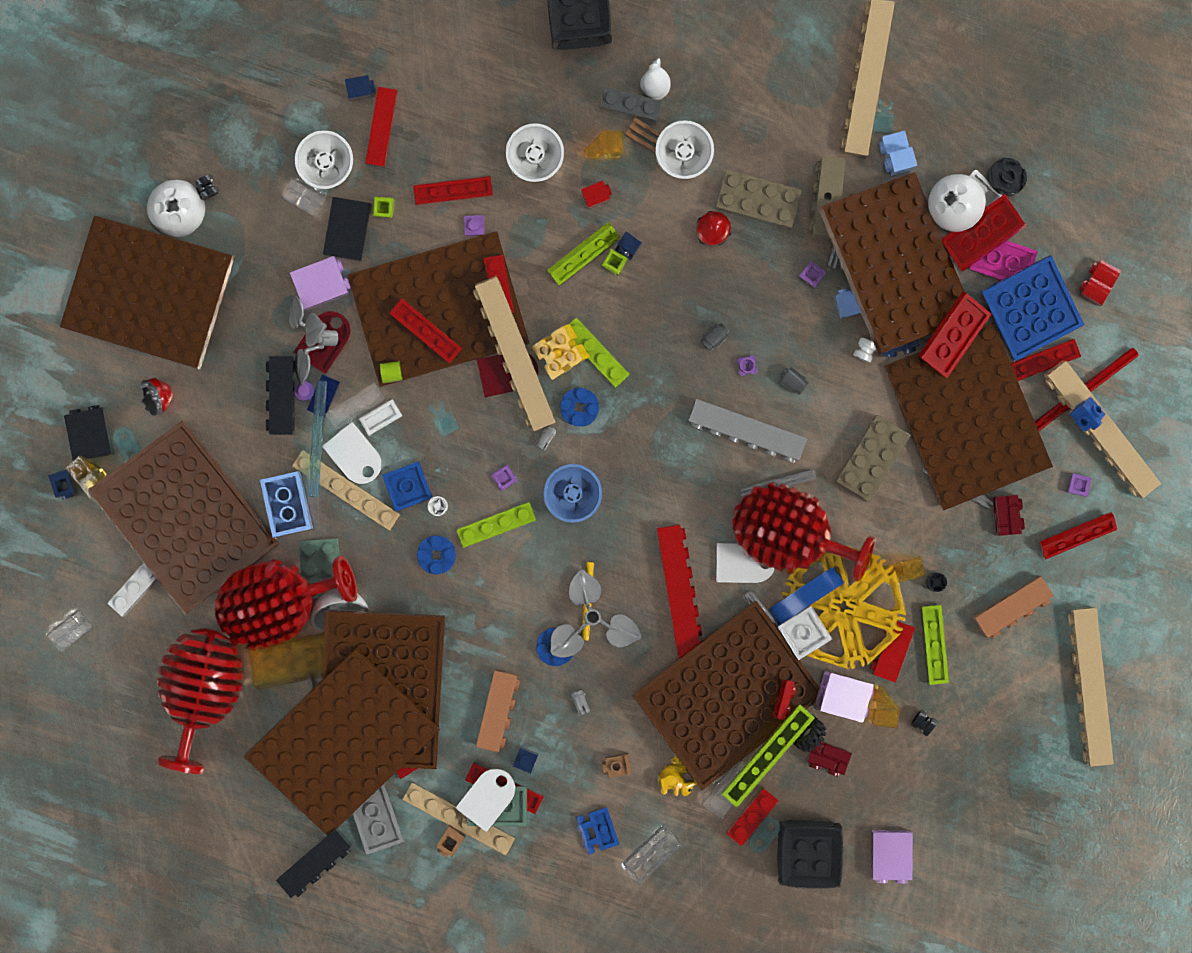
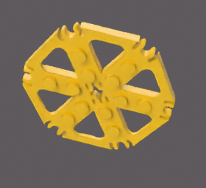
[781,544,907,669]

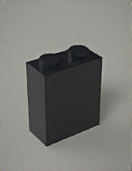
[64,405,114,462]

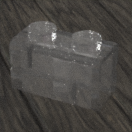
[281,176,328,218]
[46,609,94,652]

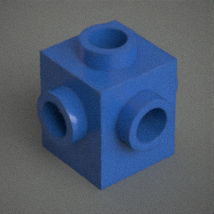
[1070,396,1106,432]

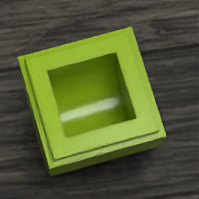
[373,196,394,218]
[601,249,628,276]
[380,361,403,384]

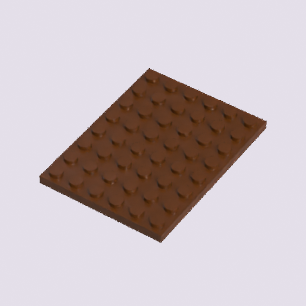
[818,172,964,355]
[60,215,235,369]
[347,231,530,387]
[884,322,1053,511]
[88,421,279,615]
[631,601,820,790]
[322,609,445,769]
[244,648,440,836]

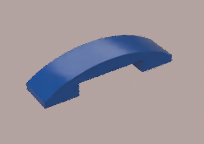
[769,567,844,626]

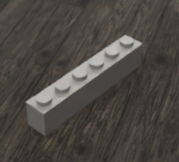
[688,399,807,463]

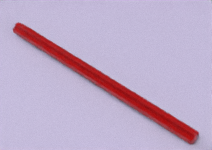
[1035,348,1139,431]

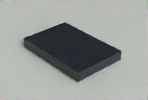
[323,197,372,261]

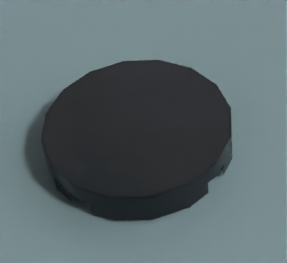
[988,158,1027,196]

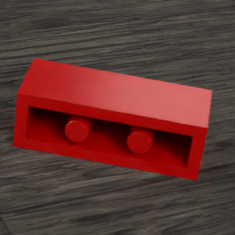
[870,621,916,683]
[725,786,779,846]

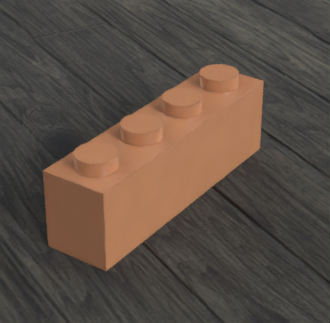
[973,576,1054,639]
[476,670,520,753]

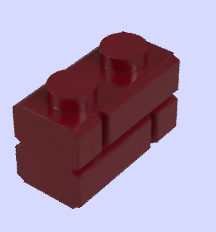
[993,495,1025,536]
[806,741,852,777]

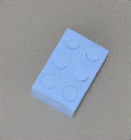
[260,471,313,537]

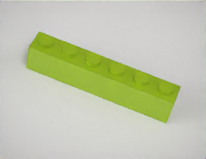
[721,704,815,807]

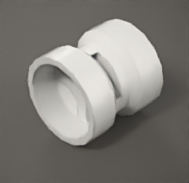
[853,337,876,363]
[428,496,448,516]

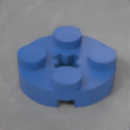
[560,388,599,427]
[417,535,456,575]
[536,627,573,666]

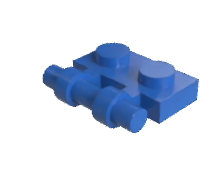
[575,807,619,855]

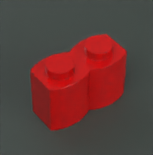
[1079,260,1121,306]

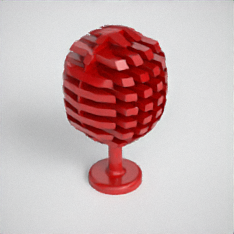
[732,482,876,582]
[214,556,358,651]
[157,628,244,774]

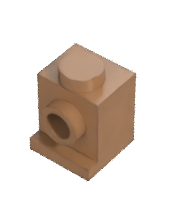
[602,753,632,778]
[436,825,466,857]

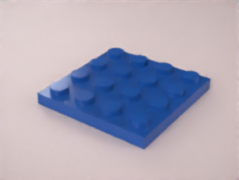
[980,255,1084,361]

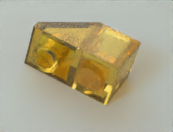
[584,130,623,160]
[66,456,107,499]
[883,556,926,585]
[870,685,900,728]

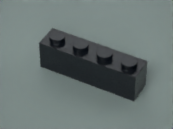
[266,356,295,435]
[276,828,352,898]

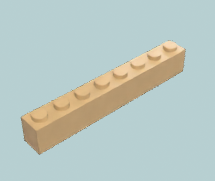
[841,0,895,158]
[473,275,556,431]
[1044,361,1161,498]
[1068,607,1114,767]

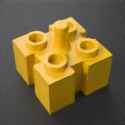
[532,324,590,380]

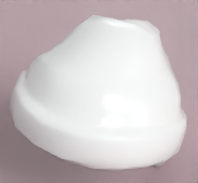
[640,58,671,100]

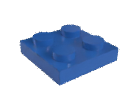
[382,461,433,512]

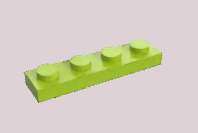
[547,222,620,286]
[570,318,630,388]
[457,502,536,548]
[921,605,949,685]

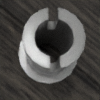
[535,425,557,450]
[571,689,590,716]

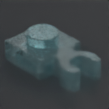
[872,99,895,135]
[430,401,460,437]

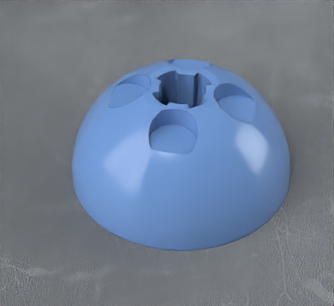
[544,464,602,523]

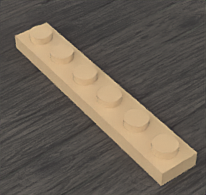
[292,450,401,531]
[403,782,515,855]

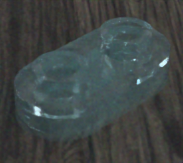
[114,427,142,462]
[749,817,781,853]

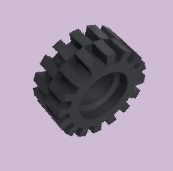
[793,714,826,752]

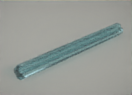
[307,381,327,497]

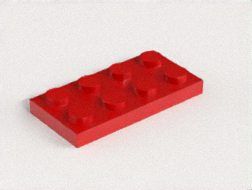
[942,194,1027,272]
[918,291,991,378]

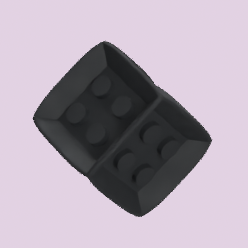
[547,0,612,50]
[777,820,843,888]

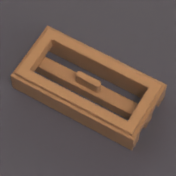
[625,118,661,154]

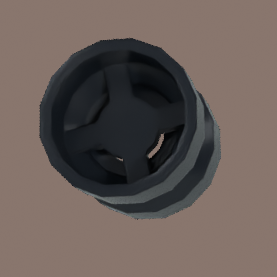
[194,174,220,200]
[926,572,947,592]
[910,709,938,737]

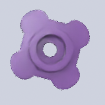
[737,355,758,376]

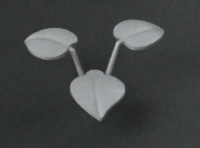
[288,296,338,385]
[550,570,641,657]

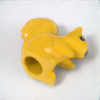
[658,756,696,796]

